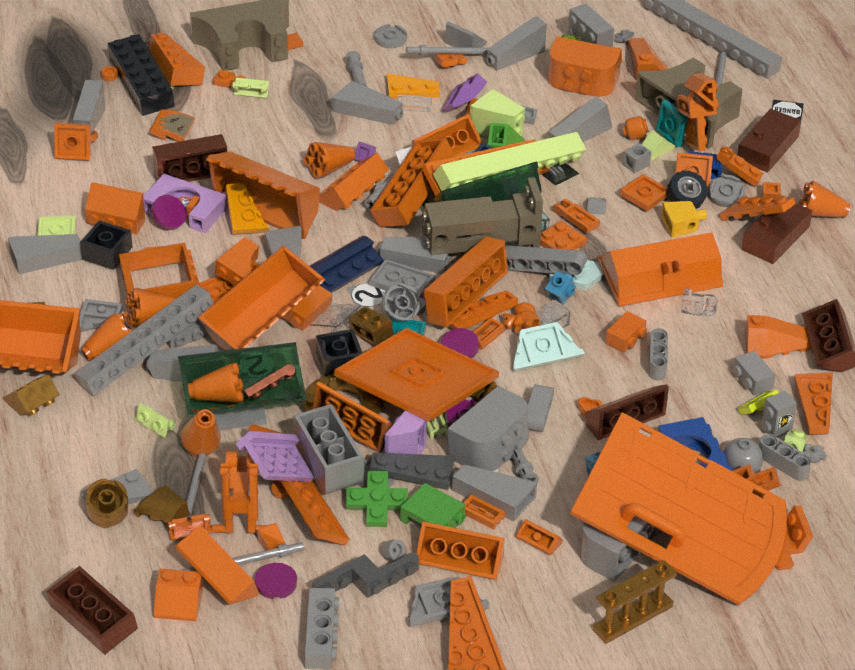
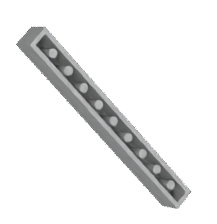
[644,0,782,79]

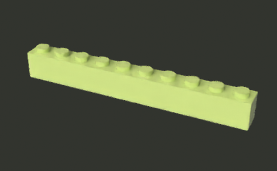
[433,132,587,192]

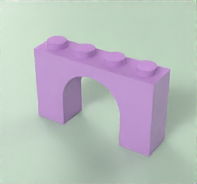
[143,174,227,234]

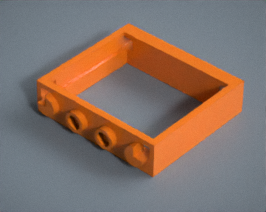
[119,242,200,299]

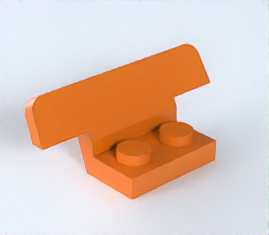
[775,505,814,570]

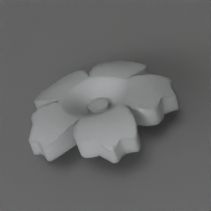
[615,29,635,42]
[803,444,827,463]

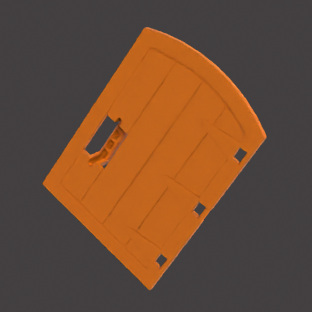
[569,412,787,605]

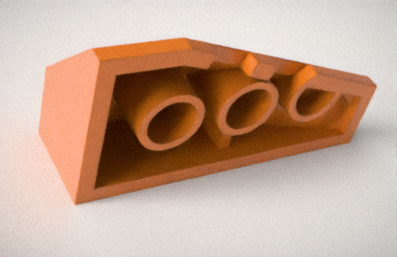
[627,38,668,81]
[745,315,812,359]

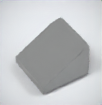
[587,197,606,214]

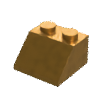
[3,374,60,416]

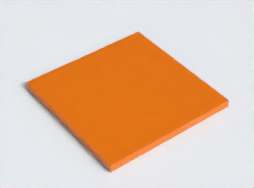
[334,328,499,422]

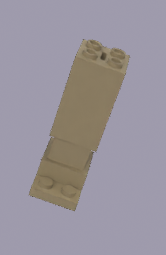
[422,177,543,255]

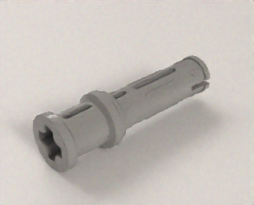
[346,51,367,87]
[512,449,539,484]

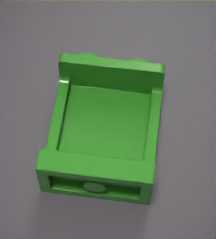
[400,483,466,528]

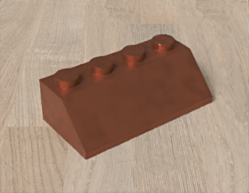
[802,299,855,372]
[586,384,669,440]

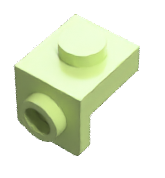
[784,429,809,452]

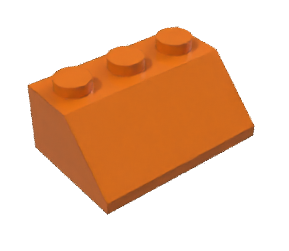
[85,182,145,234]

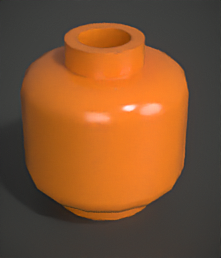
[622,116,649,141]

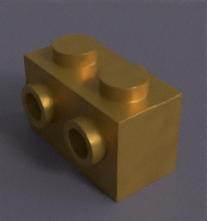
[348,306,394,346]

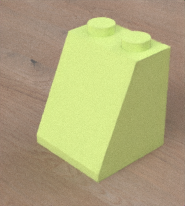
[470,89,525,137]

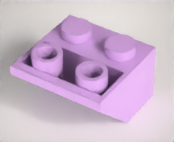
[384,410,427,454]

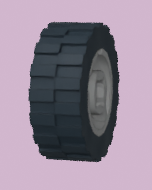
[666,170,708,209]

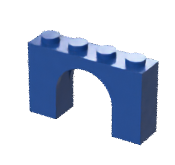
[658,417,733,471]

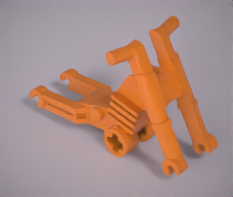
[212,451,268,533]

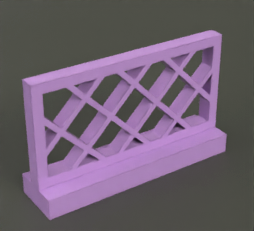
[236,431,314,482]

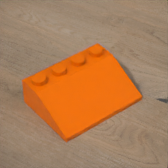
[312,381,393,453]

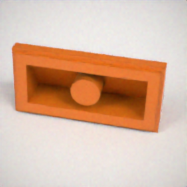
[515,519,563,555]

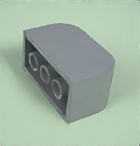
[448,386,529,471]
[294,404,364,495]
[580,516,660,582]

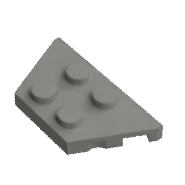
[409,577,489,627]

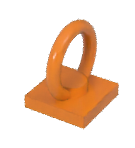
[54,122,98,160]

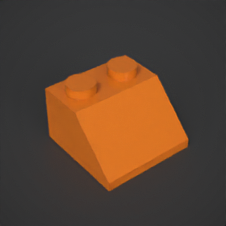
[153,568,203,621]

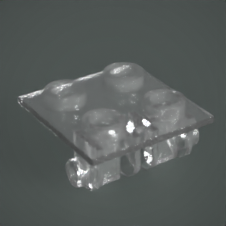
[310,303,361,333]

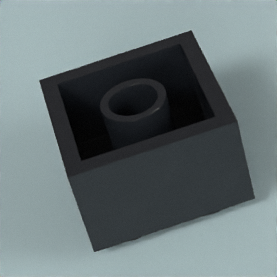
[80,220,133,269]
[316,329,362,376]

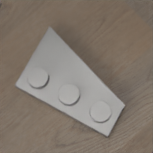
[81,469,153,504]

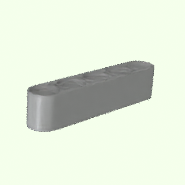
[505,245,587,275]

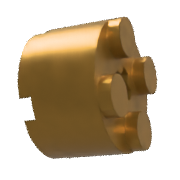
[86,479,128,528]

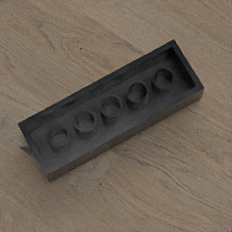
[107,34,175,116]

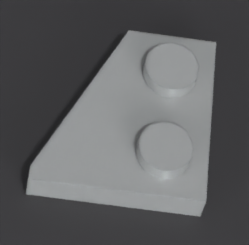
[80,299,123,332]

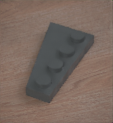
[369,452,455,490]

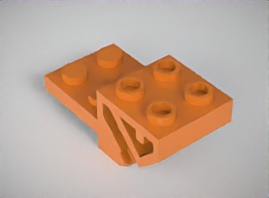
[677,73,719,152]

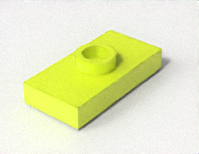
[738,390,779,415]

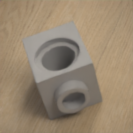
[623,143,651,173]

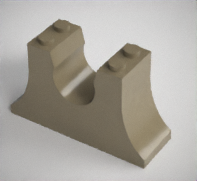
[190,0,289,71]
[635,57,743,149]

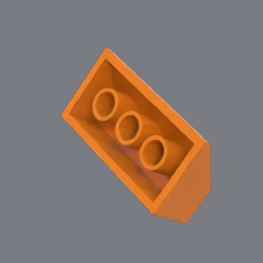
[319,152,389,211]

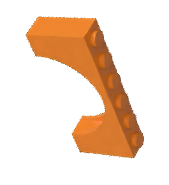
[215,237,333,331]

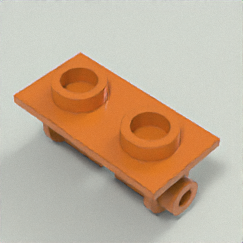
[167,513,212,541]

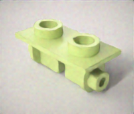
[233,78,269,98]
[135,403,176,438]

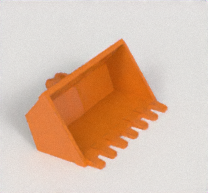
[198,245,325,358]

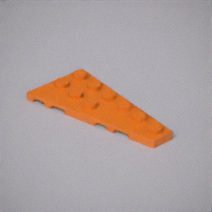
[448,576,506,670]

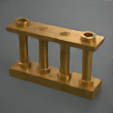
[593,560,677,644]

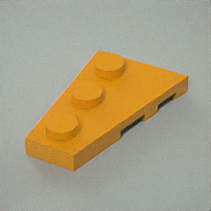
[387,73,440,99]
[225,183,269,234]

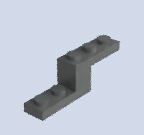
[312,551,419,598]

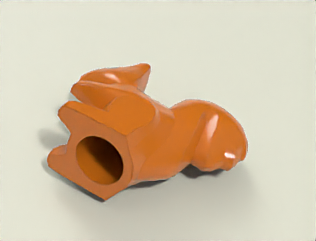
[503,302,540,333]

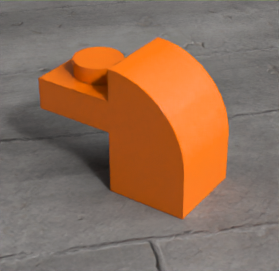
[732,464,781,498]

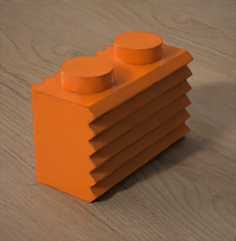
[606,311,647,353]

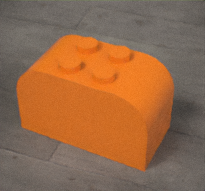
[548,36,622,97]

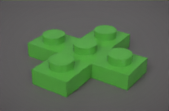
[346,471,408,527]

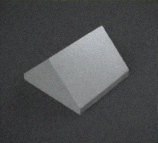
[445,21,487,55]

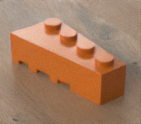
[148,33,205,86]

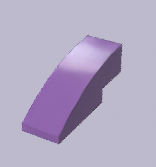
[442,73,487,112]

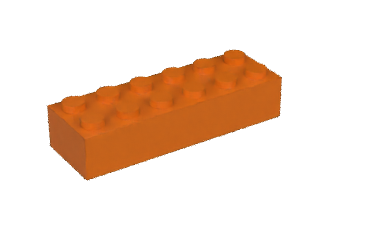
[370,138,455,227]
[424,236,508,327]

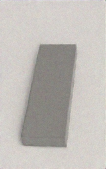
[212,405,267,430]

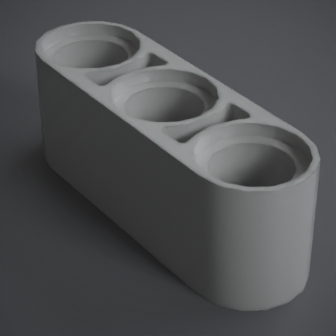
[649,328,668,380]
[528,384,554,432]
[759,434,811,481]

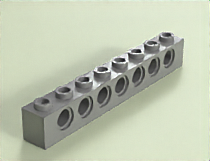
[75,285,214,395]

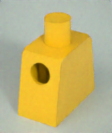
[661,201,707,238]

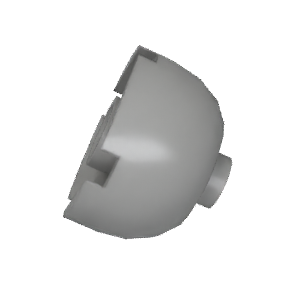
[381,283,420,322]
[724,438,763,474]

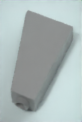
[486,16,547,71]
[73,80,105,134]
[332,81,403,125]
[549,96,612,142]
[265,226,302,259]
[8,234,83,274]
[378,237,453,274]
[146,345,225,383]
[451,464,537,522]

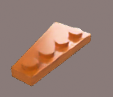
[720,196,796,221]
[448,291,518,330]
[794,372,833,435]

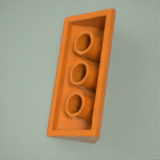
[412,114,482,157]
[416,521,505,580]
[175,525,259,605]

